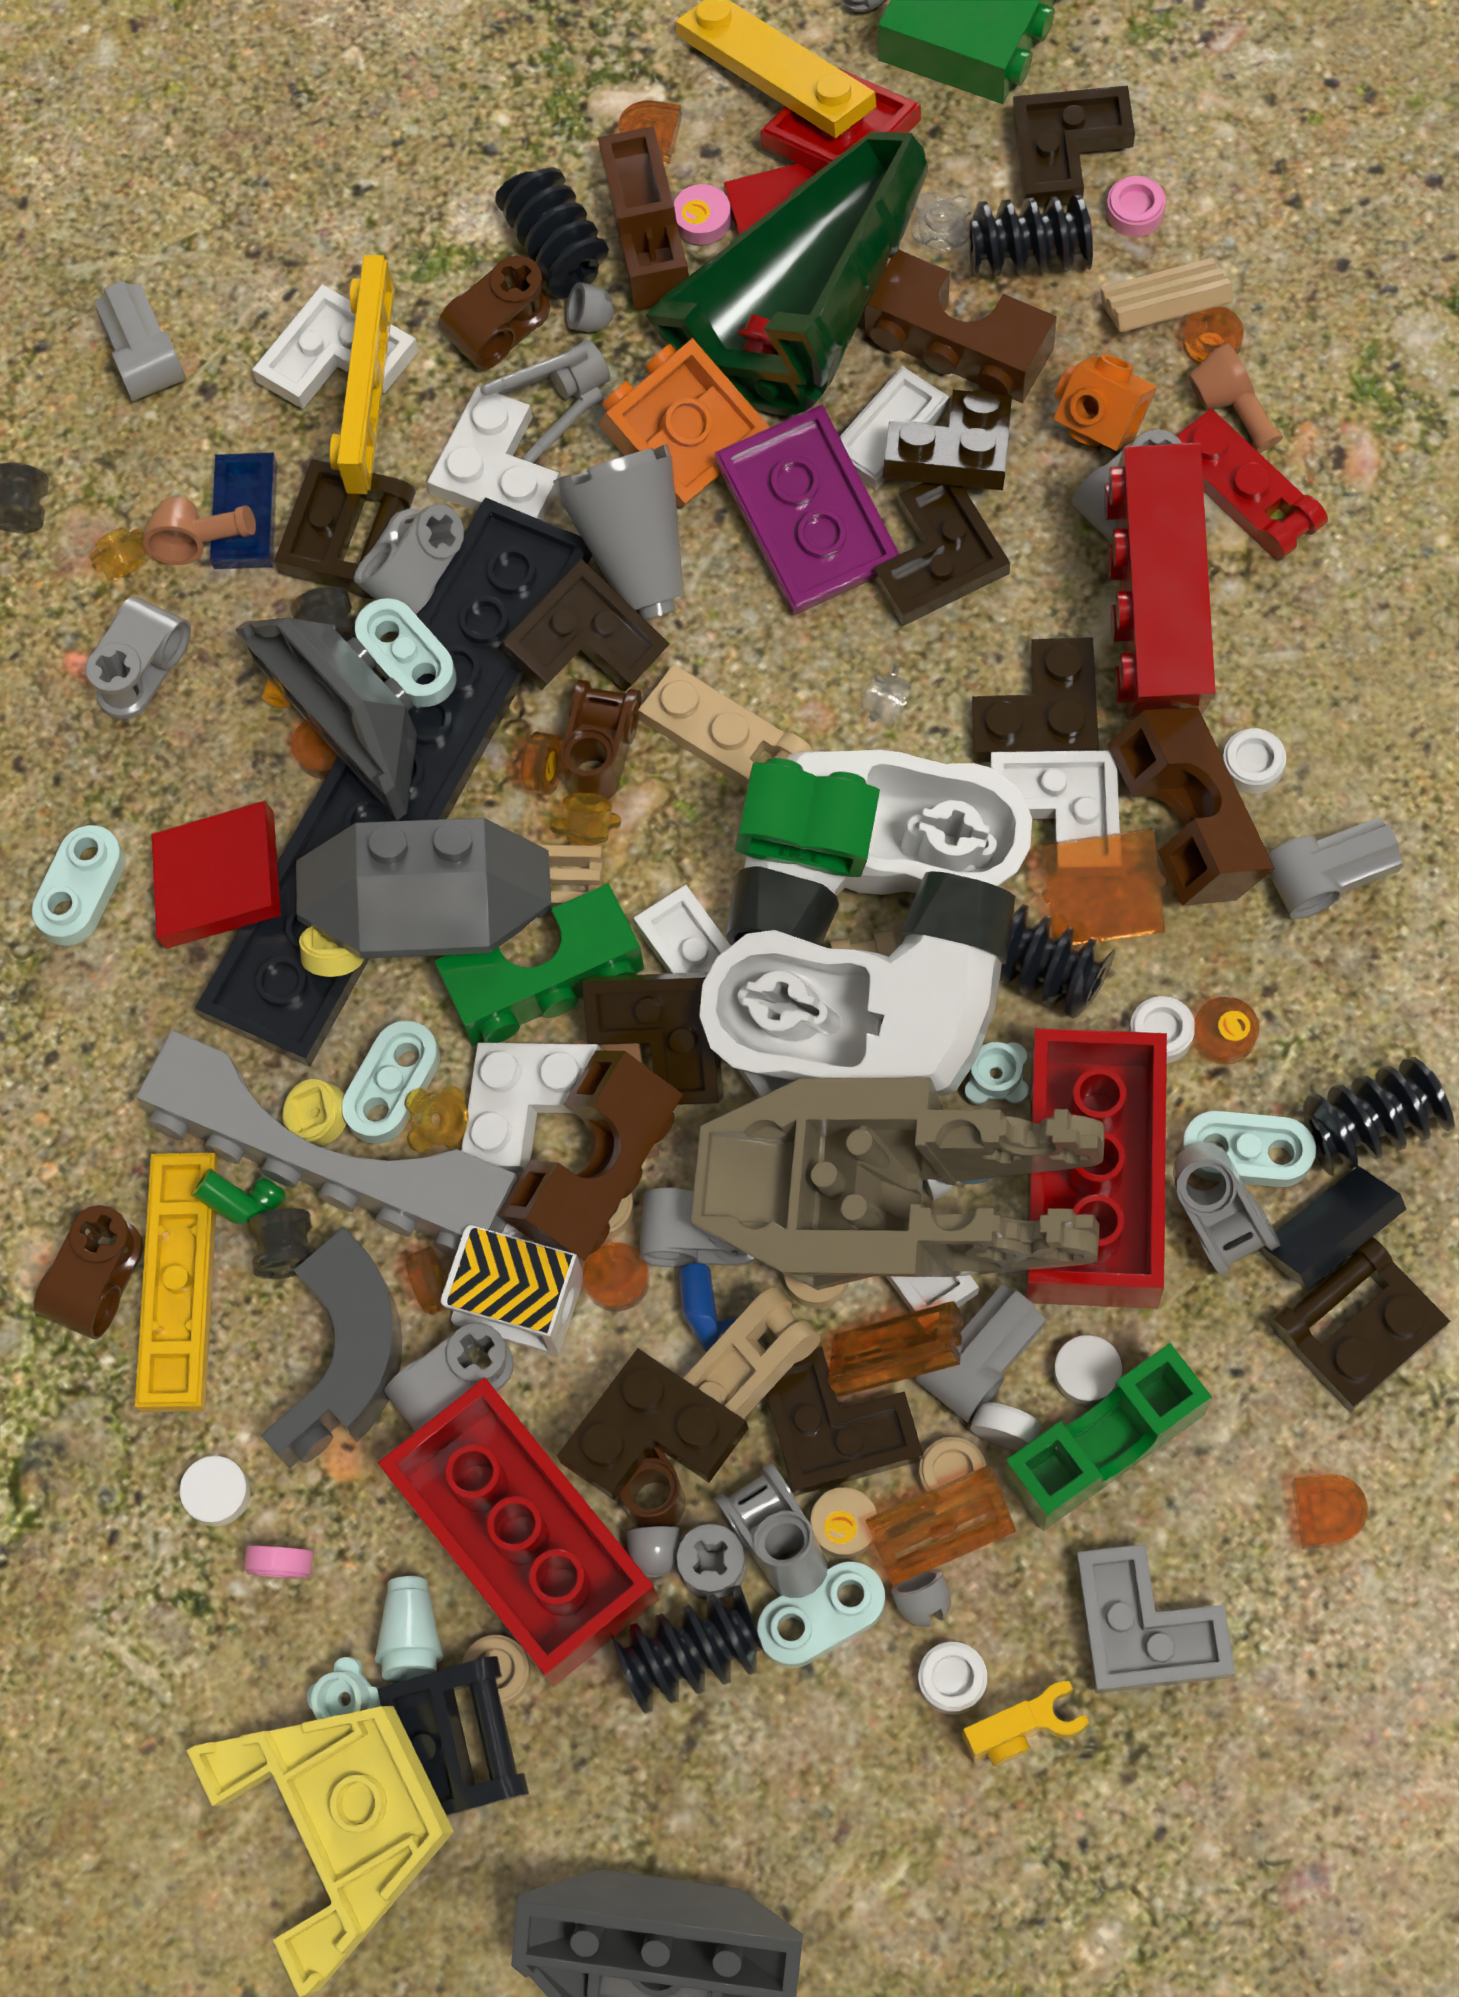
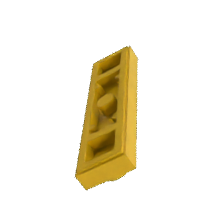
[675,0,876,138]
[330,255,395,494]
[135,1153,219,1412]

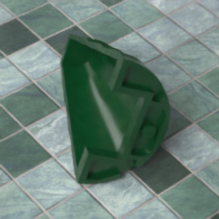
[646,131,928,415]

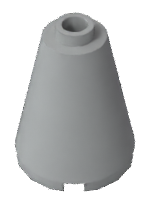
[553,444,684,620]

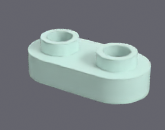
[355,598,456,707]
[32,825,125,946]
[342,1020,440,1144]
[1182,1111,1316,1187]
[757,1562,885,1668]

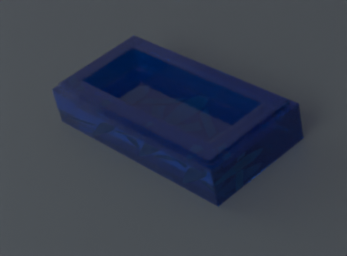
[210,452,278,569]

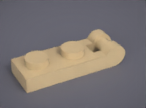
[638,664,813,787]
[683,1287,820,1419]

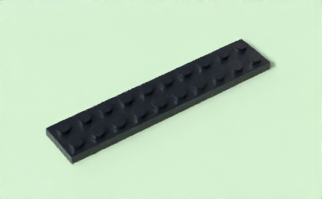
[195,497,592,1067]

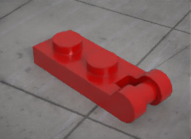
[1177,408,1328,560]

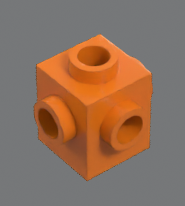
[1053,354,1158,451]

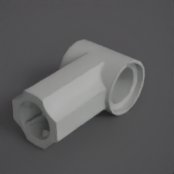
[95,281,187,401]
[1268,817,1403,919]
[915,1284,1046,1423]

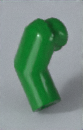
[191,1169,286,1225]

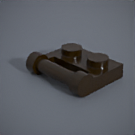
[274,459,416,599]
[1269,1237,1451,1413]

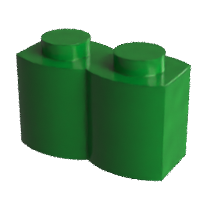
[734,758,880,877]

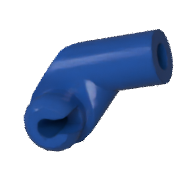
[678,1263,737,1353]

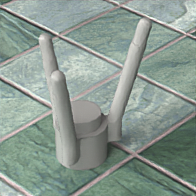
[480,339,610,463]

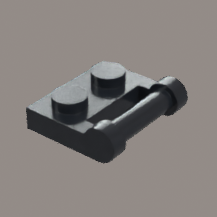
[377,1656,529,1817]

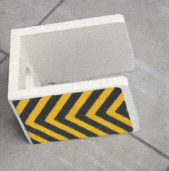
[441,1225,585,1356]

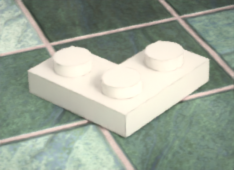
[252,284,419,409]
[427,386,560,521]
[990,750,1121,876]
[462,1043,602,1174]

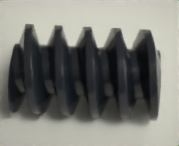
[495,167,609,298]
[969,195,1093,277]
[999,904,1115,1019]
[1303,1057,1455,1176]
[611,1585,764,1714]

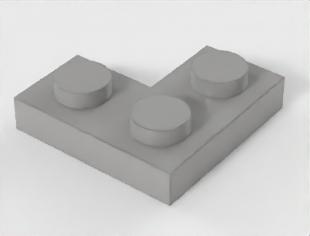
[1076,1544,1235,1694]

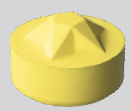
[299,926,364,977]
[282,1079,347,1146]

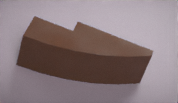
[598,126,689,310]

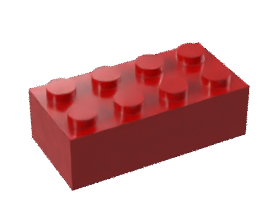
[1104,442,1216,720]
[1025,1028,1167,1309]
[377,1377,659,1687]

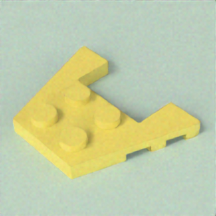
[186,1706,454,1997]

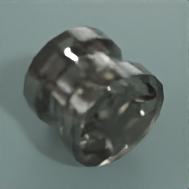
[0,462,49,533]
[290,586,357,642]
[246,1208,316,1279]

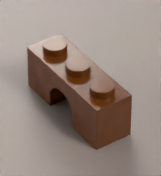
[865,249,1057,404]
[1108,707,1275,906]
[497,1050,683,1262]

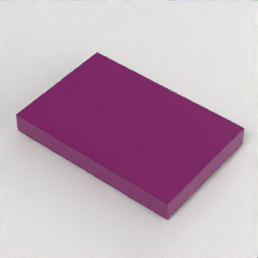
[714,404,900,616]

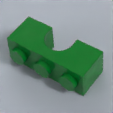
[434,883,645,1047]
[1003,1343,1212,1531]

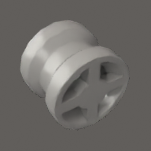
[676,1524,747,1600]

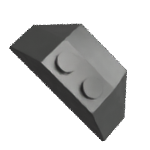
[235,618,417,820]
[296,818,551,959]
[511,1869,803,1997]

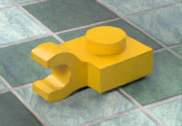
[962,1681,1089,1767]

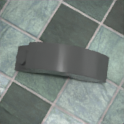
[261,1226,402,1468]

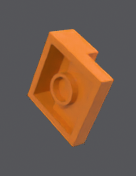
[597,338,770,509]

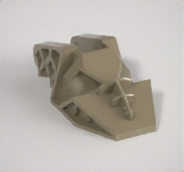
[691,1077,1105,1290]

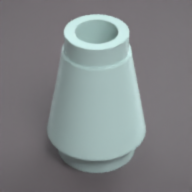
[375,1576,443,1683]

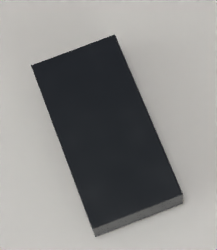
[1261,1166,1407,1290]

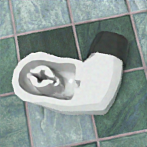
[726,750,1032,946]
[699,871,1016,1095]

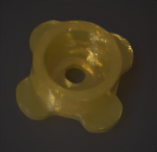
[89,527,150,581]
[550,792,621,846]
[404,1086,469,1152]

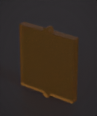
[1042,828,1166,946]

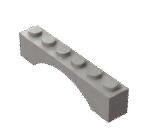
[136,1030,518,1258]

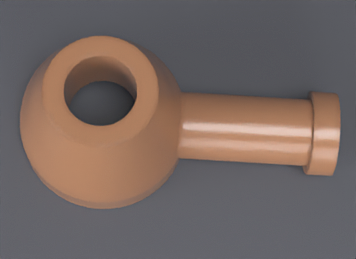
[1189,343,1283,453]
[143,497,256,565]

